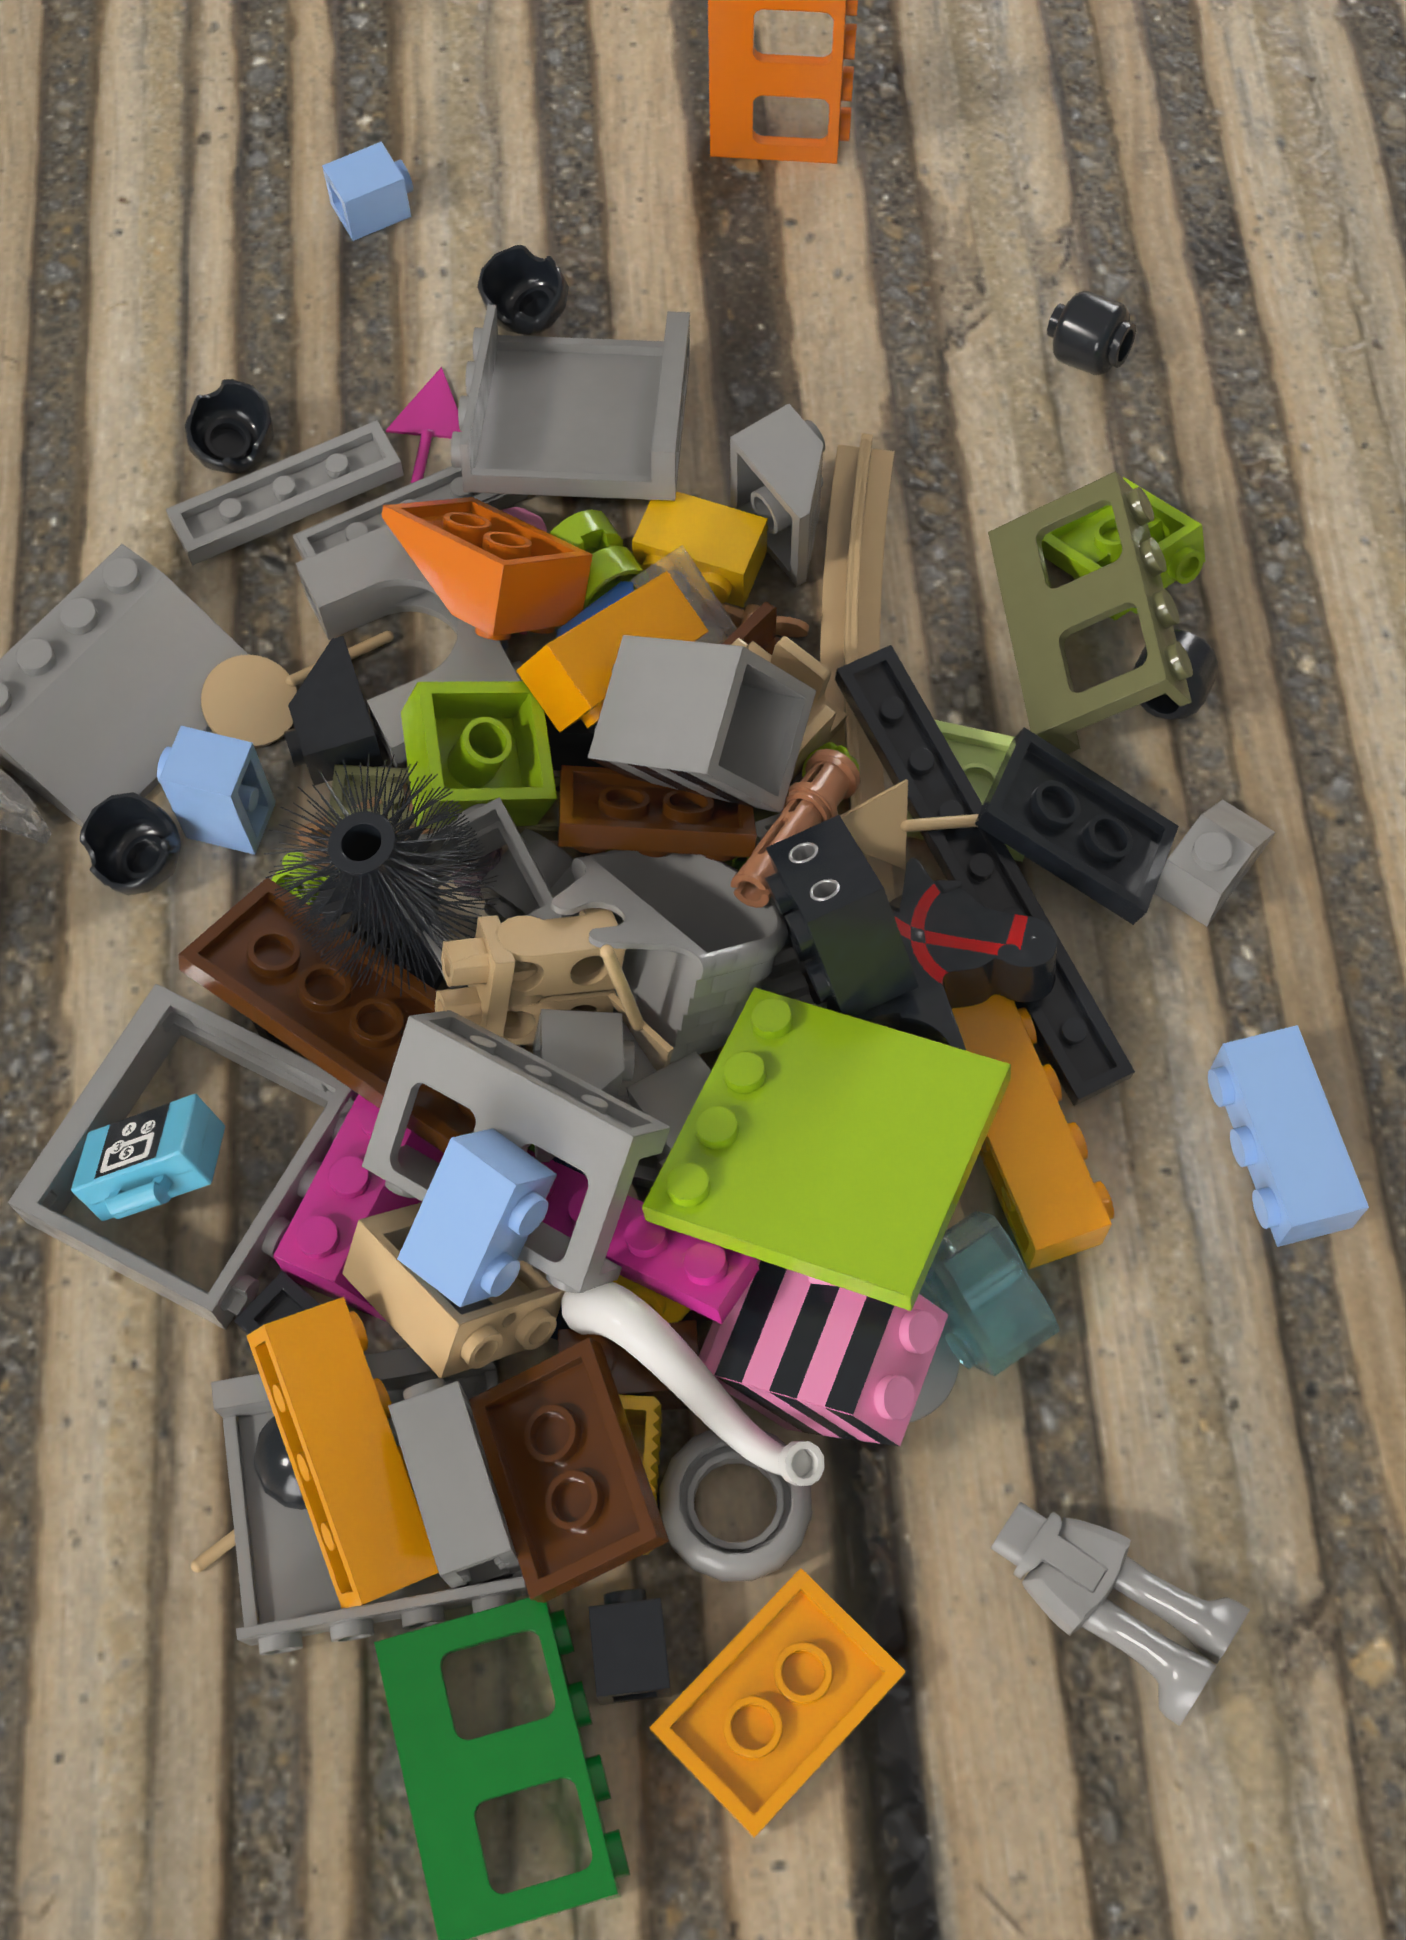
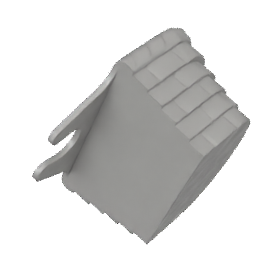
[551,850,788,1062]

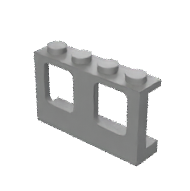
[362,1010,671,1293]

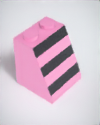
[698,1259,949,1446]

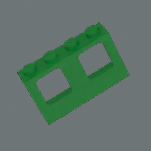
[374,1597,630,1940]

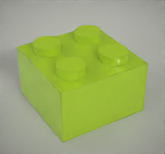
[401,681,557,828]

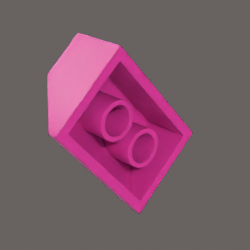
[273,1094,444,1322]

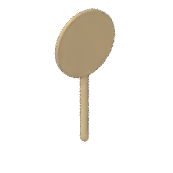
[201,631,394,748]

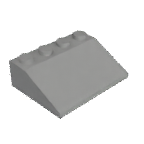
[0,544,249,827]

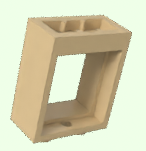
[342,1202,565,1379]

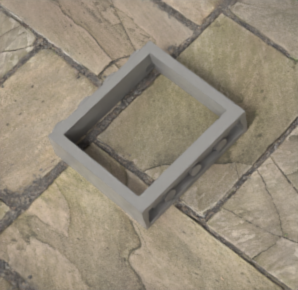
[8,984,358,1330]

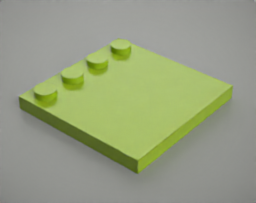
[642,987,1011,1311]

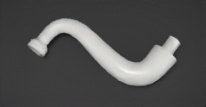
[561,1282,825,1486]

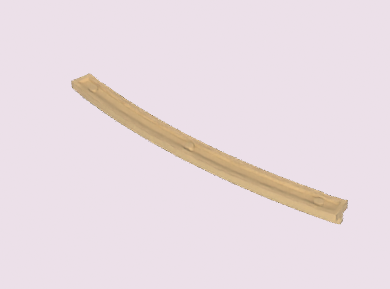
[820,433,973,1261]

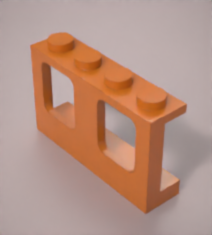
[708,0,858,164]

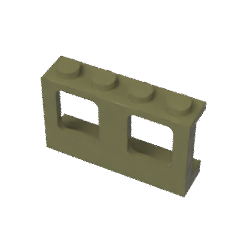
[988,471,1193,754]

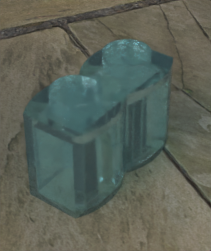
[919,1211,1060,1377]

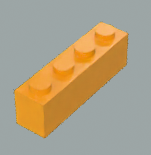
[952,994,1114,1270]
[246,1297,439,1609]

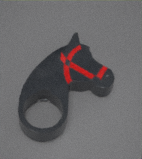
[827,857,1057,1050]

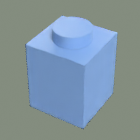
[322,141,413,241]

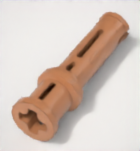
[730,749,861,908]

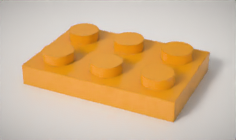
[649,1568,906,1839]

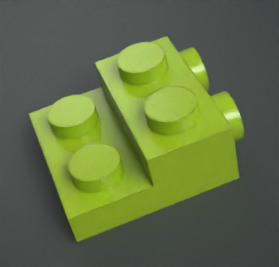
[1041,477,1206,621]

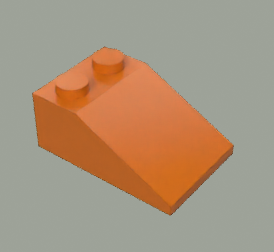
[382,497,593,641]

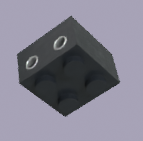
[765,815,919,1017]

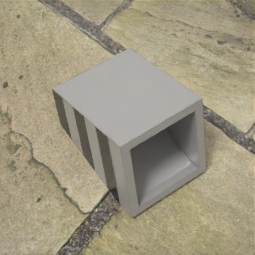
[588,635,816,813]

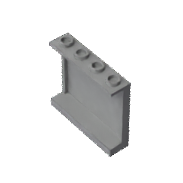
[451,305,690,501]
[211,1347,529,1655]

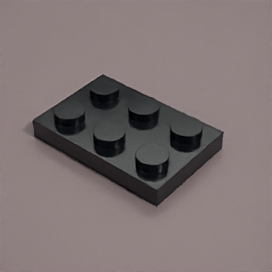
[975,727,1179,925]

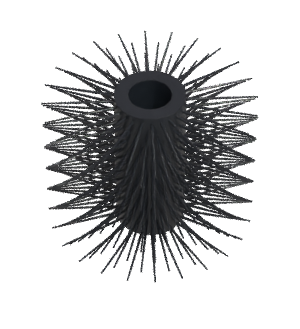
[264,754,501,997]

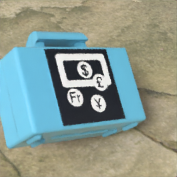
[71,1094,225,1221]

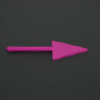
[385,366,462,483]

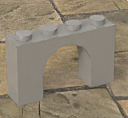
[296,525,523,768]

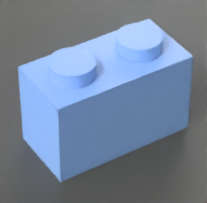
[157,726,276,855]
[397,1128,557,1307]

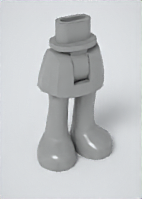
[991,1502,1250,1726]

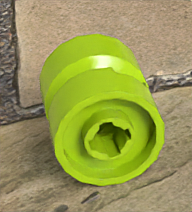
[549,509,648,610]

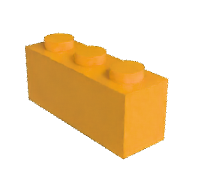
[516,571,709,733]

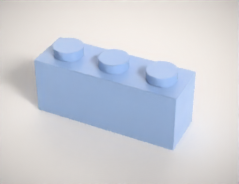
[1208,1025,1369,1247]

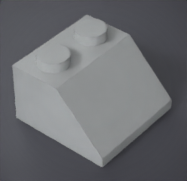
[730,404,825,587]

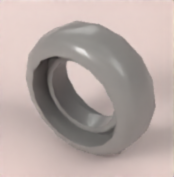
[659,1429,812,1582]

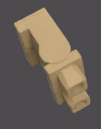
[435,908,626,1045]

